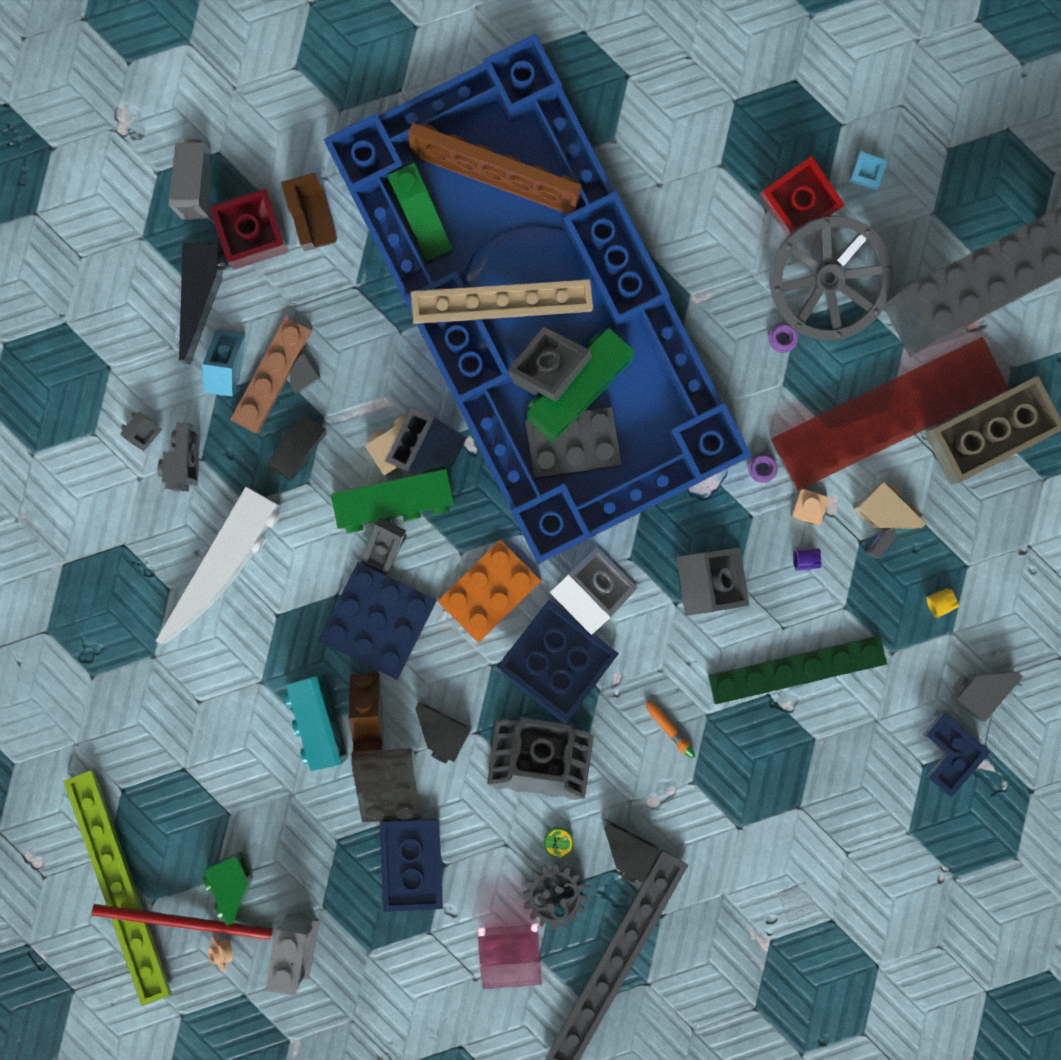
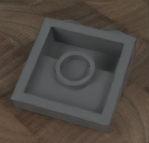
[508,327,592,401]
[158,422,201,492]

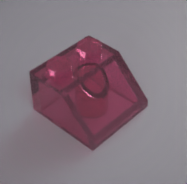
[478,924,542,989]

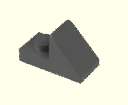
[361,518,406,576]

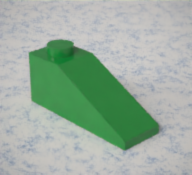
[387,163,452,263]

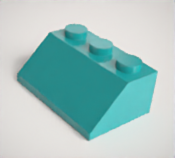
[284,674,348,771]

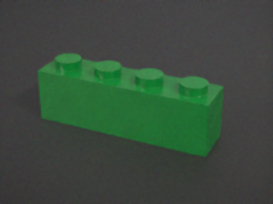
[527,328,635,443]
[330,469,455,534]

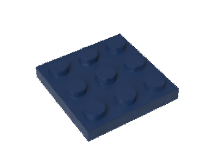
[318,562,437,680]
[495,600,619,724]

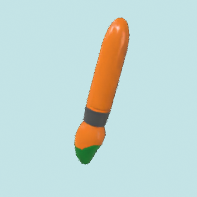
[646,701,695,758]

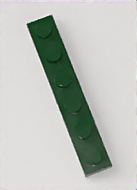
[707,635,887,705]

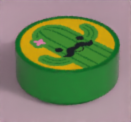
[544,827,573,858]

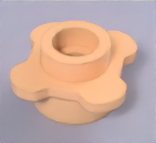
[207,936,233,971]

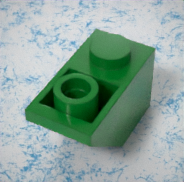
[203,852,253,926]

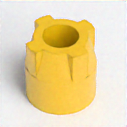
[926,588,959,618]

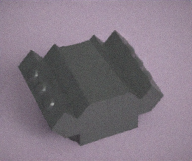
[487,718,594,800]

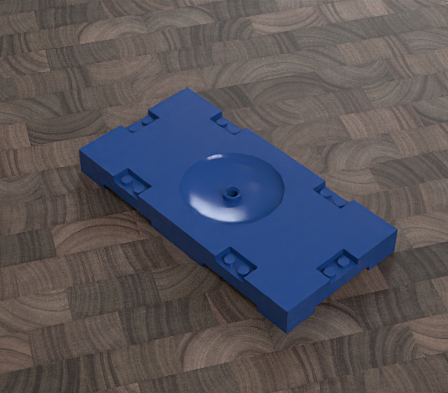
[323,33,752,564]

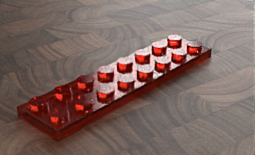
[770,337,1009,491]

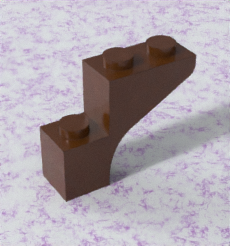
[348,673,386,789]

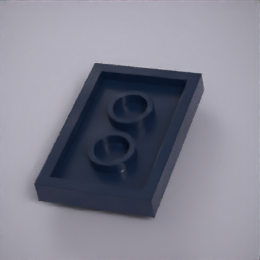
[380,818,443,912]

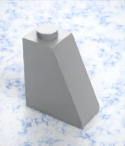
[169,138,211,220]

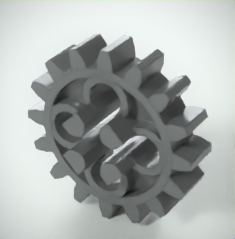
[523,862,587,930]

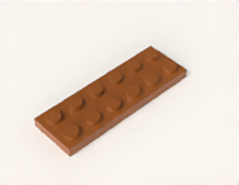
[408,123,581,215]

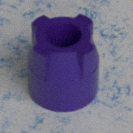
[793,547,821,571]

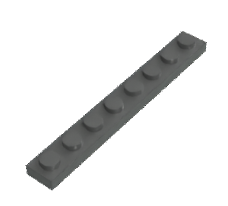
[545,849,688,1060]

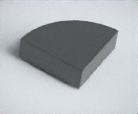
[290,353,320,394]

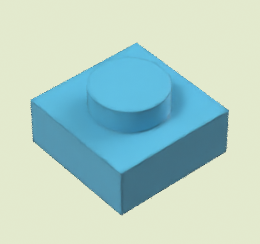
[849,151,888,191]

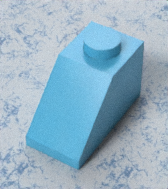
[202,329,245,396]

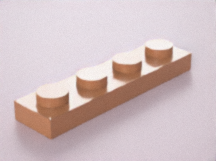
[230,317,312,434]

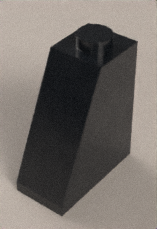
[385,407,467,474]

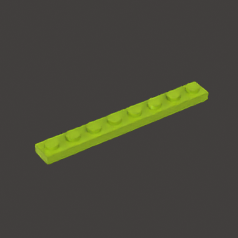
[63,770,172,1006]

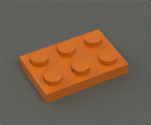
[437,540,541,643]

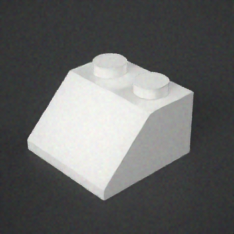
[550,547,638,635]

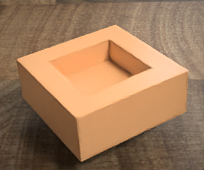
[791,488,829,526]

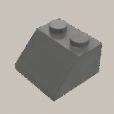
[676,548,749,616]

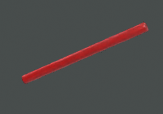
[91,904,273,940]

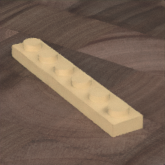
[411,280,593,324]

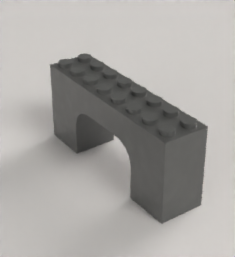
[884,207,1061,357]

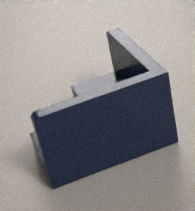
[923,710,990,797]

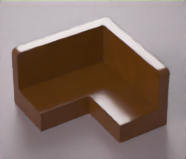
[281,173,337,252]

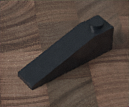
[179,243,228,364]

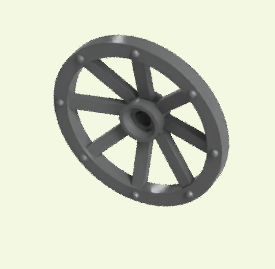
[770,215,893,341]

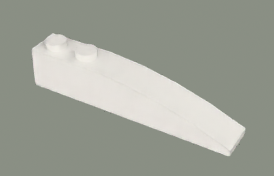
[156,487,281,644]

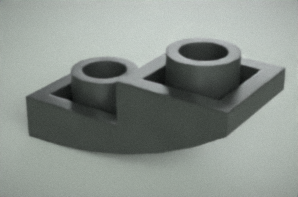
[267,414,327,481]

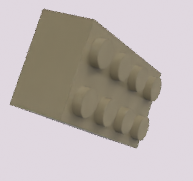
[924,376,1061,485]

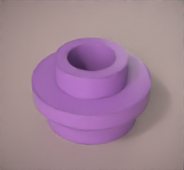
[768,323,798,353]
[748,454,778,483]

